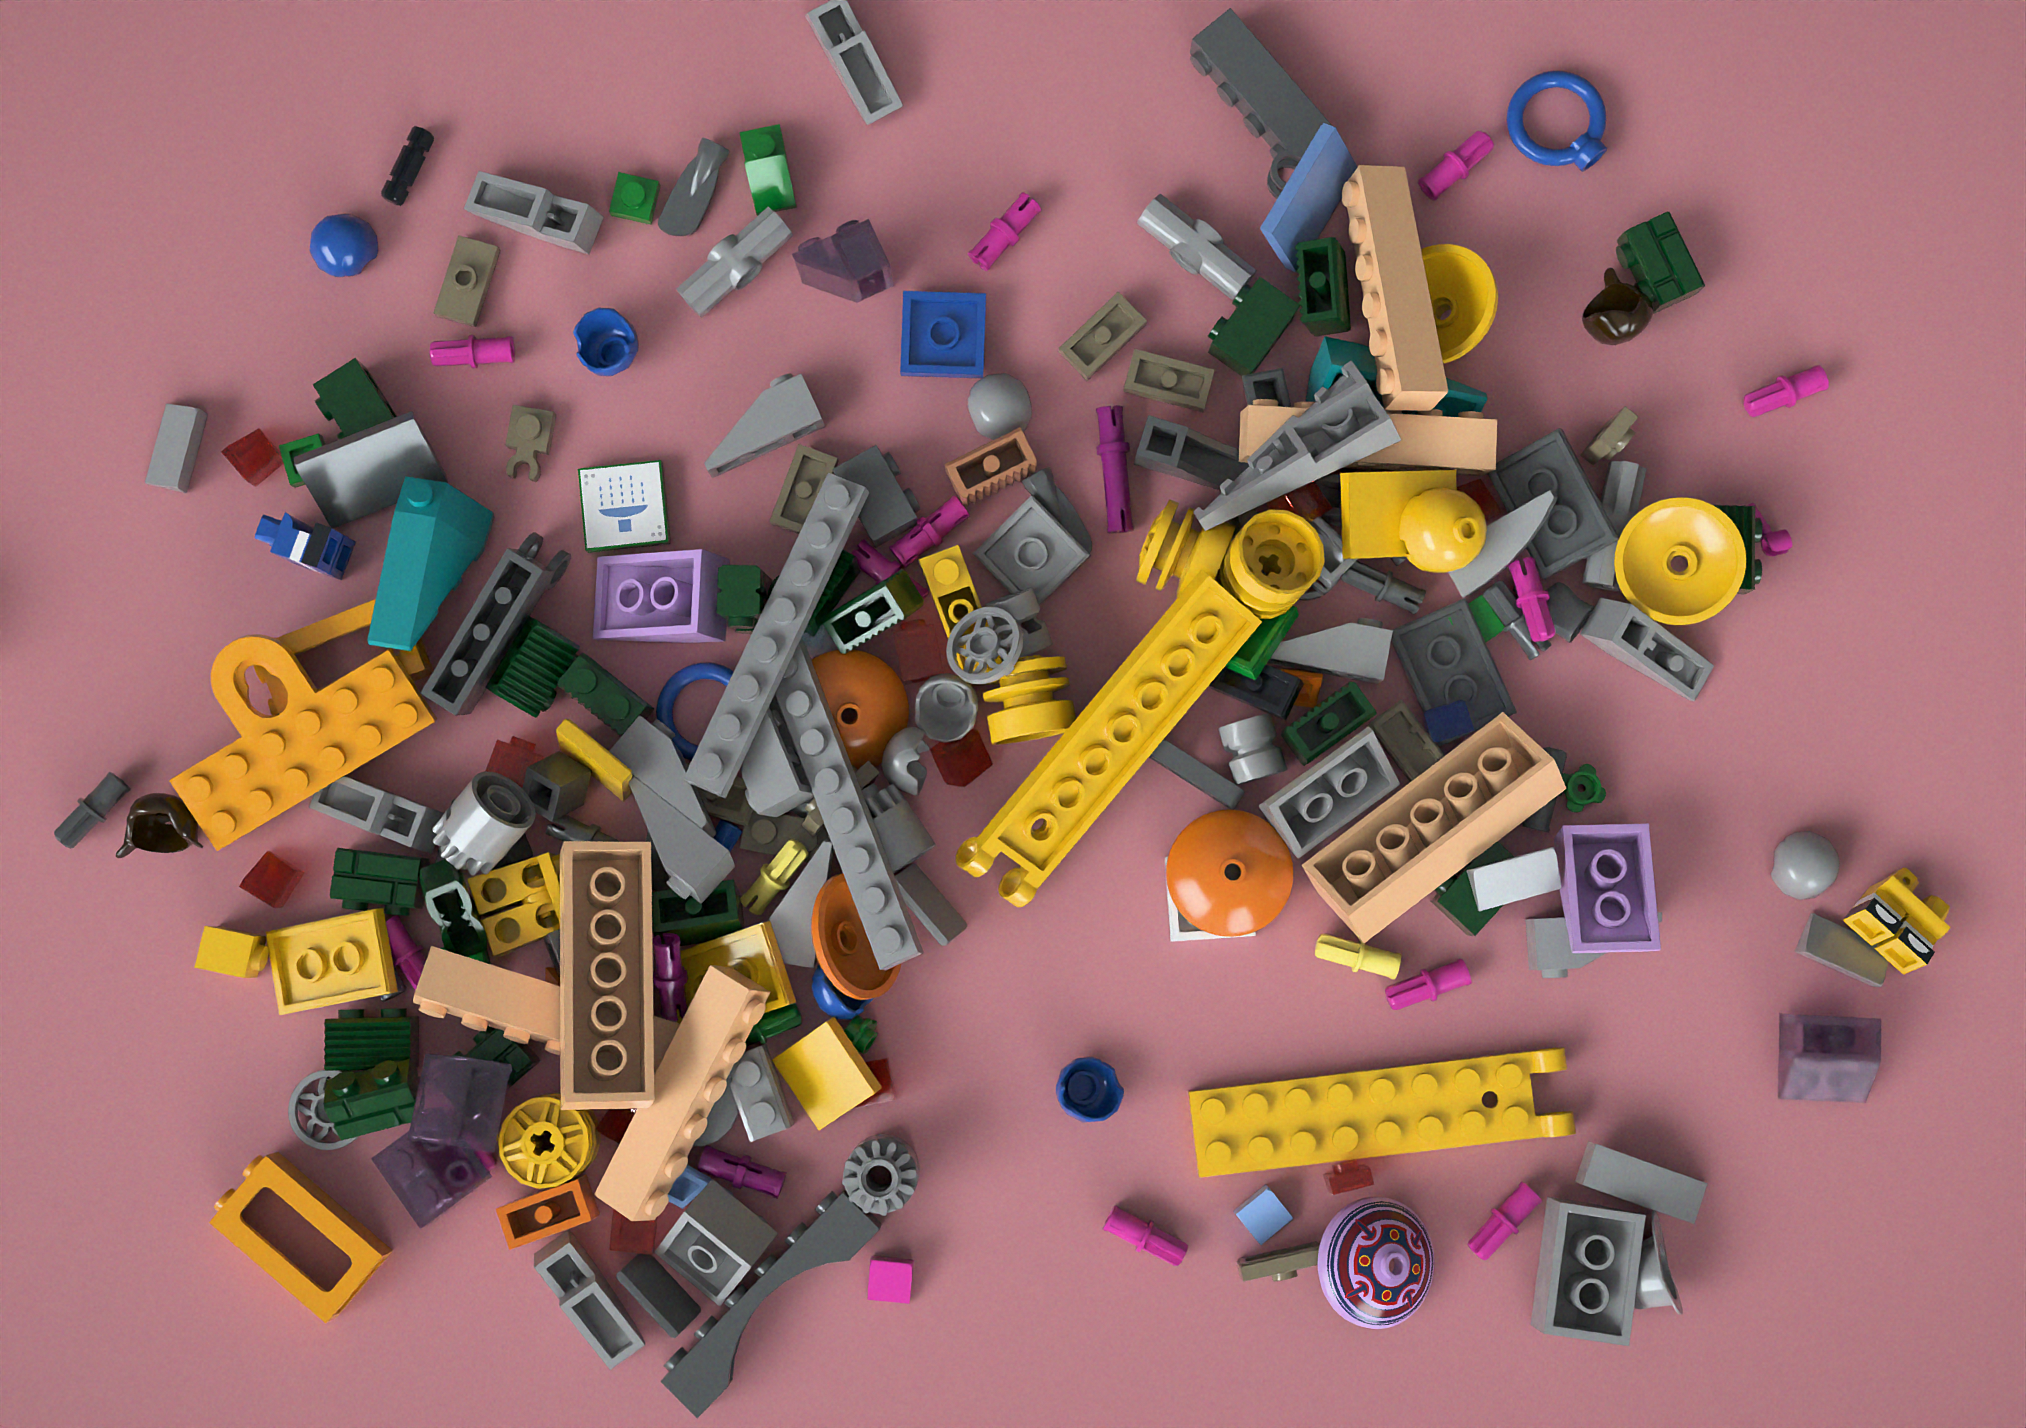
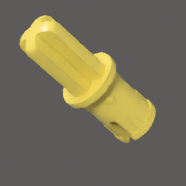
[740,839,809,915]
[1315,934,1402,980]

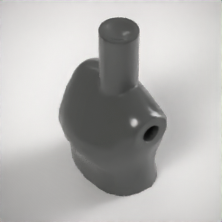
[1513,582,1594,643]

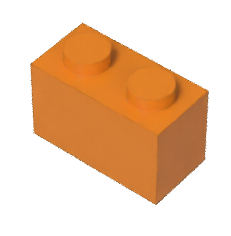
[496,1174,600,1250]

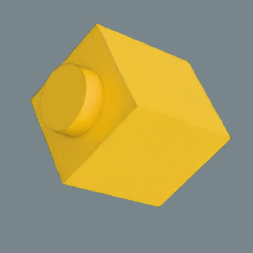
[194,926,269,978]

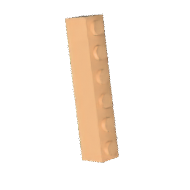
[1342,165,1448,411]
[1239,399,1497,476]
[413,946,680,1075]
[594,965,770,1222]

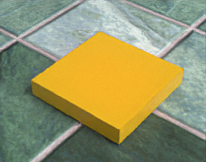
[556,719,632,802]
[772,1017,882,1130]

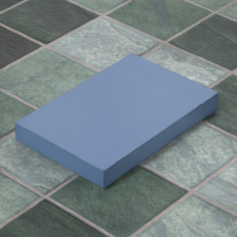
[1260,123,1357,273]

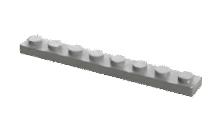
[683,473,869,799]
[775,639,924,970]

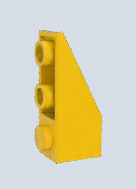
[918,545,1002,673]

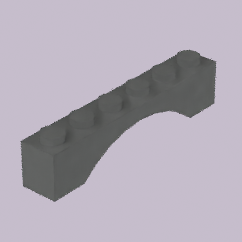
[1134,415,1342,527]
[661,1189,882,1419]

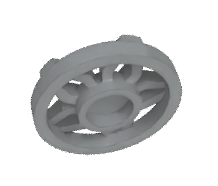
[946,607,1024,684]
[288,1070,359,1150]

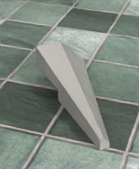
[1194,361,1401,531]

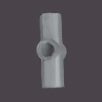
[1137,194,1257,300]
[676,207,793,318]
[1582,461,1647,591]

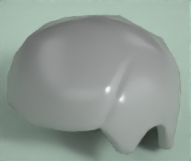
[968,373,1032,440]
[915,673,978,743]
[882,727,929,796]
[1771,831,1840,900]

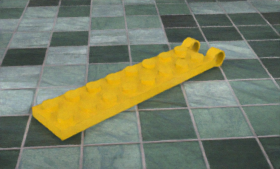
[955,570,1262,907]
[1188,1047,1576,1178]

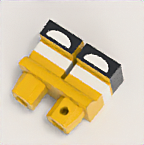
[1843,867,1951,975]

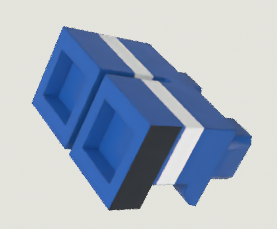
[255,512,356,580]

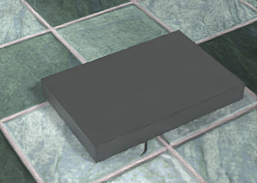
[294,411,448,528]
[1488,428,1619,579]
[1391,598,1517,747]

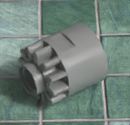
[432,772,536,875]
[862,783,936,874]
[842,1134,920,1216]

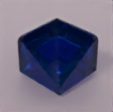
[1421,700,1474,742]

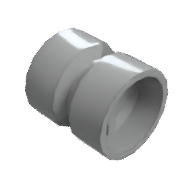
[982,588,1053,662]
[1218,713,1287,785]

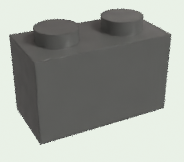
[832,445,921,548]

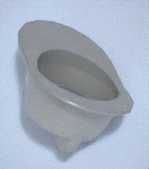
[1634,1210,1683,1315]

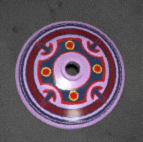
[1318,1197,1435,1329]

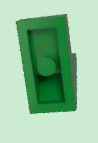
[739,124,797,216]

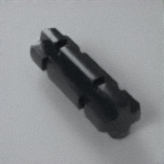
[381,126,434,206]

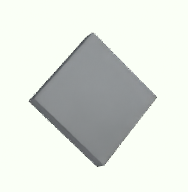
[972,495,1091,606]

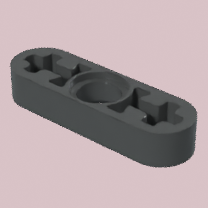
[1149,739,1245,810]

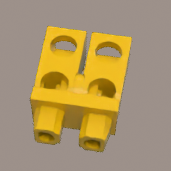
[467,852,560,957]

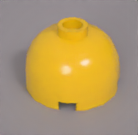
[1398,488,1487,573]

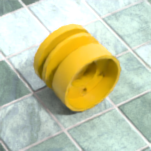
[1136,499,1236,598]
[1217,509,1325,619]
[981,655,1076,745]
[498,1092,601,1189]

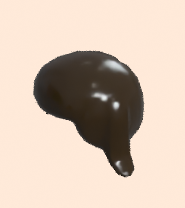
[1582,268,1653,345]
[116,793,203,858]

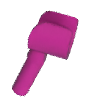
[1747,503,1792,556]

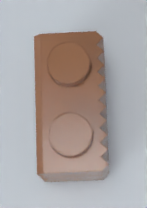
[945,427,1037,507]

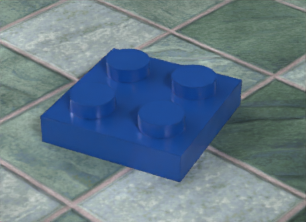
[900,291,986,379]

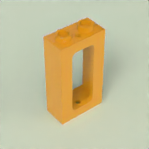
[253,599,434,715]
[209,1152,393,1323]

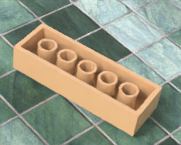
[1302,712,1567,943]
[560,841,655,1110]

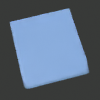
[1233,1184,1293,1245]

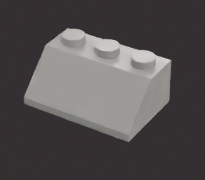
[1258,726,1400,858]
[1531,1197,1646,1346]

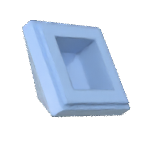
[668,1165,711,1209]

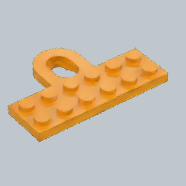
[169,634,437,851]

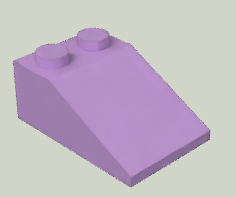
[593,549,730,643]
[1554,823,1661,953]

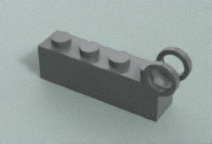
[1190,8,1332,199]
[421,532,571,716]

